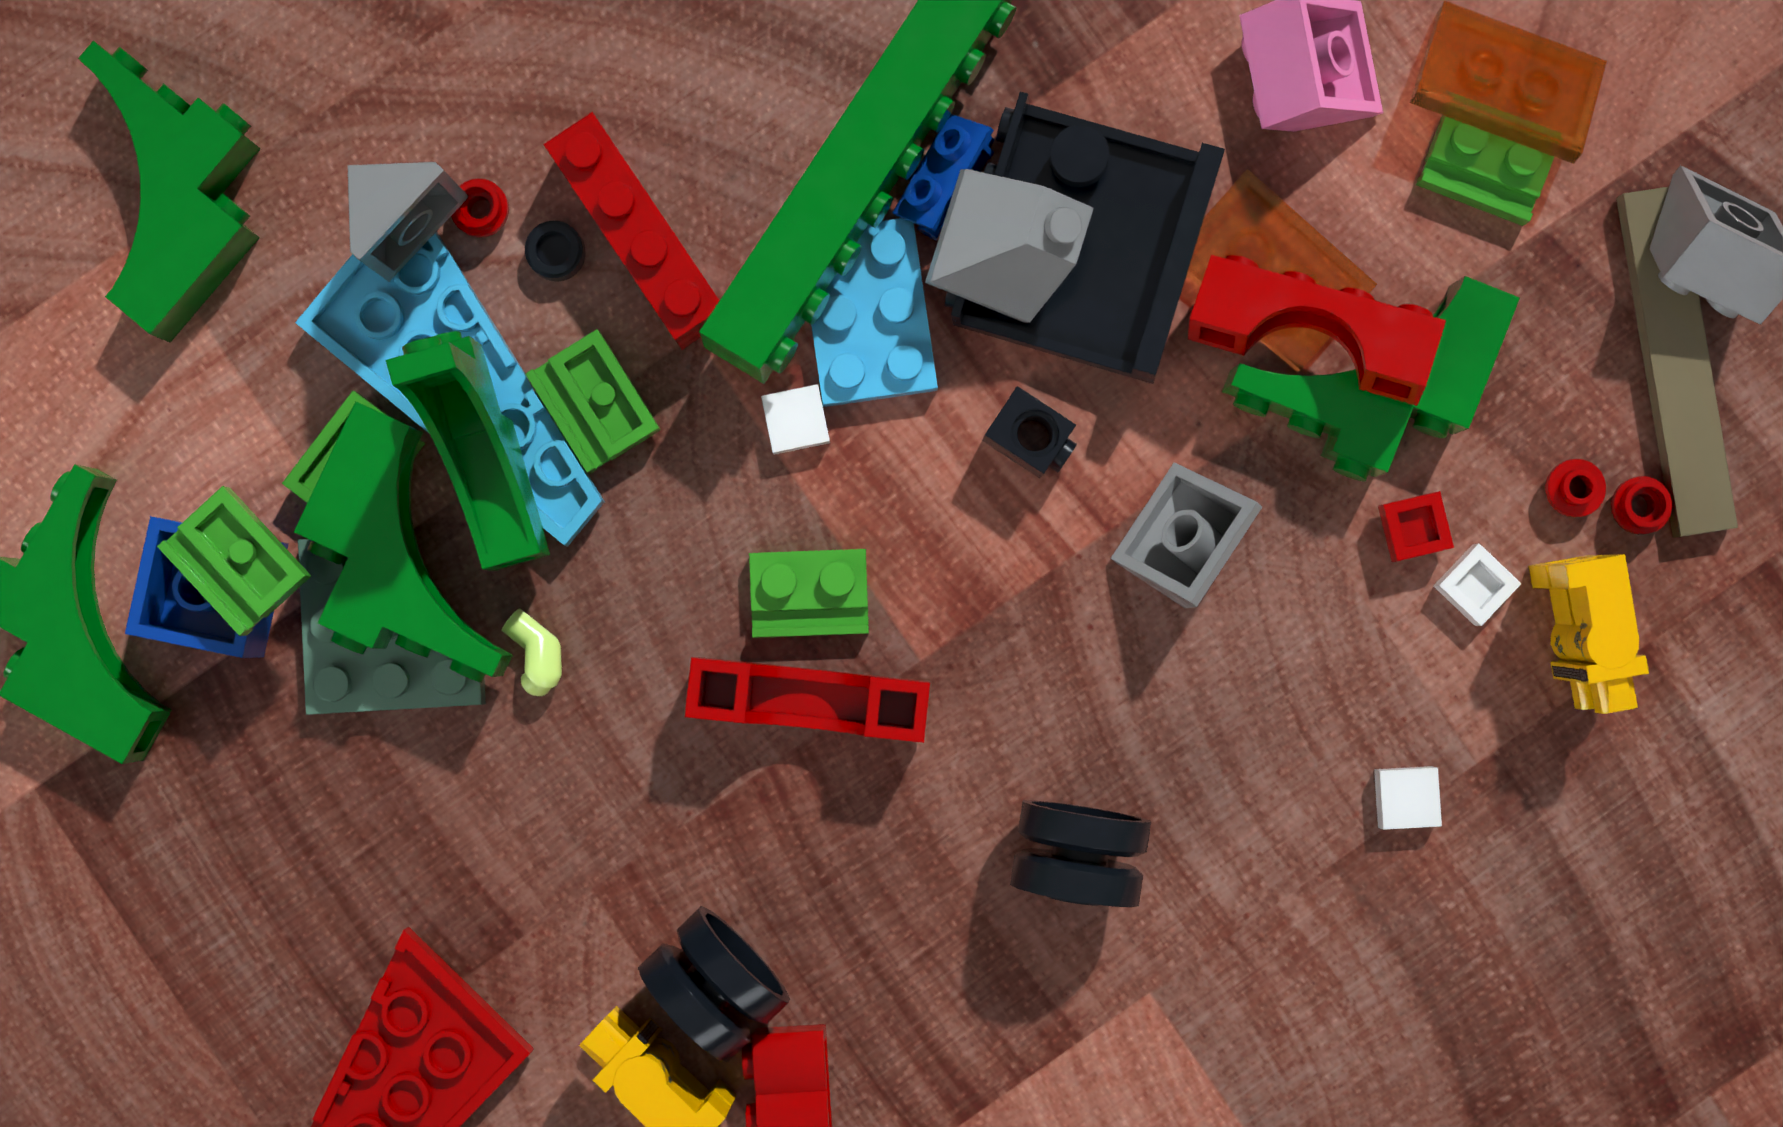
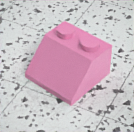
[1239,0,1383,132]

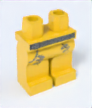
[1528,554,1649,714]
[579,1006,737,1127]

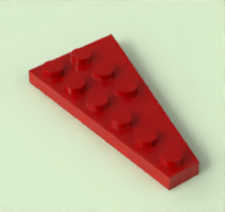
[311,927,534,1127]

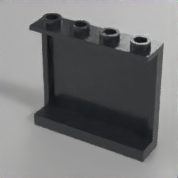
[945,92,1225,384]

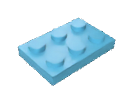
[811,218,938,407]

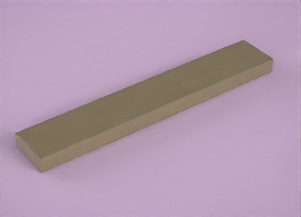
[1616,187,1738,538]

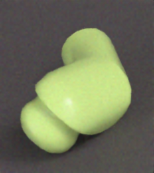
[501,608,562,696]

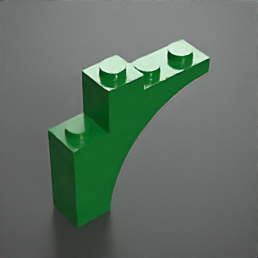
[78,41,261,343]
[1222,276,1520,482]
[386,331,550,571]
[294,401,513,683]
[0,464,172,764]

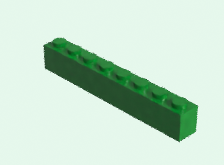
[699,0,1016,384]

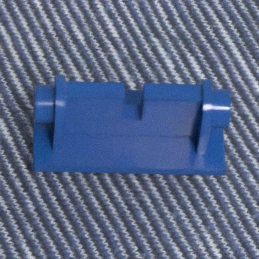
[892,114,994,240]

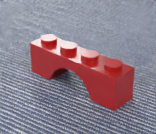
[543,112,720,350]
[1188,254,1446,406]
[685,657,930,743]

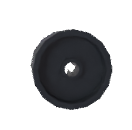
[1010,800,1151,907]
[638,906,790,1062]

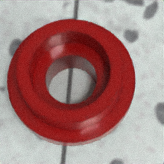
[451,179,509,238]
[1545,459,1606,517]
[1611,476,1672,535]

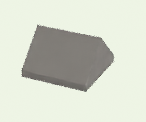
[347,162,469,282]
[1111,462,1262,608]

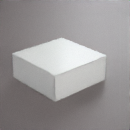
[761,384,830,455]
[1434,543,1521,626]
[1374,766,1442,830]

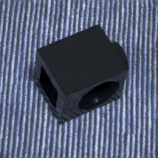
[982,386,1077,479]

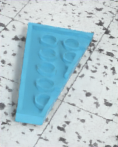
[295,231,605,547]

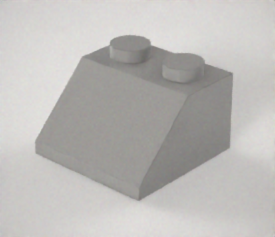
[1650,165,1783,325]

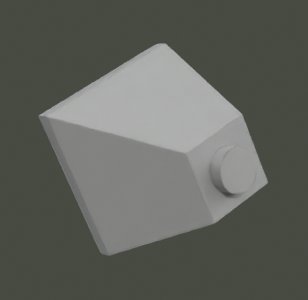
[925,169,1094,323]

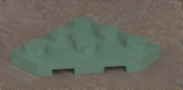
[298,539,486,715]

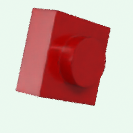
[1378,491,1454,562]

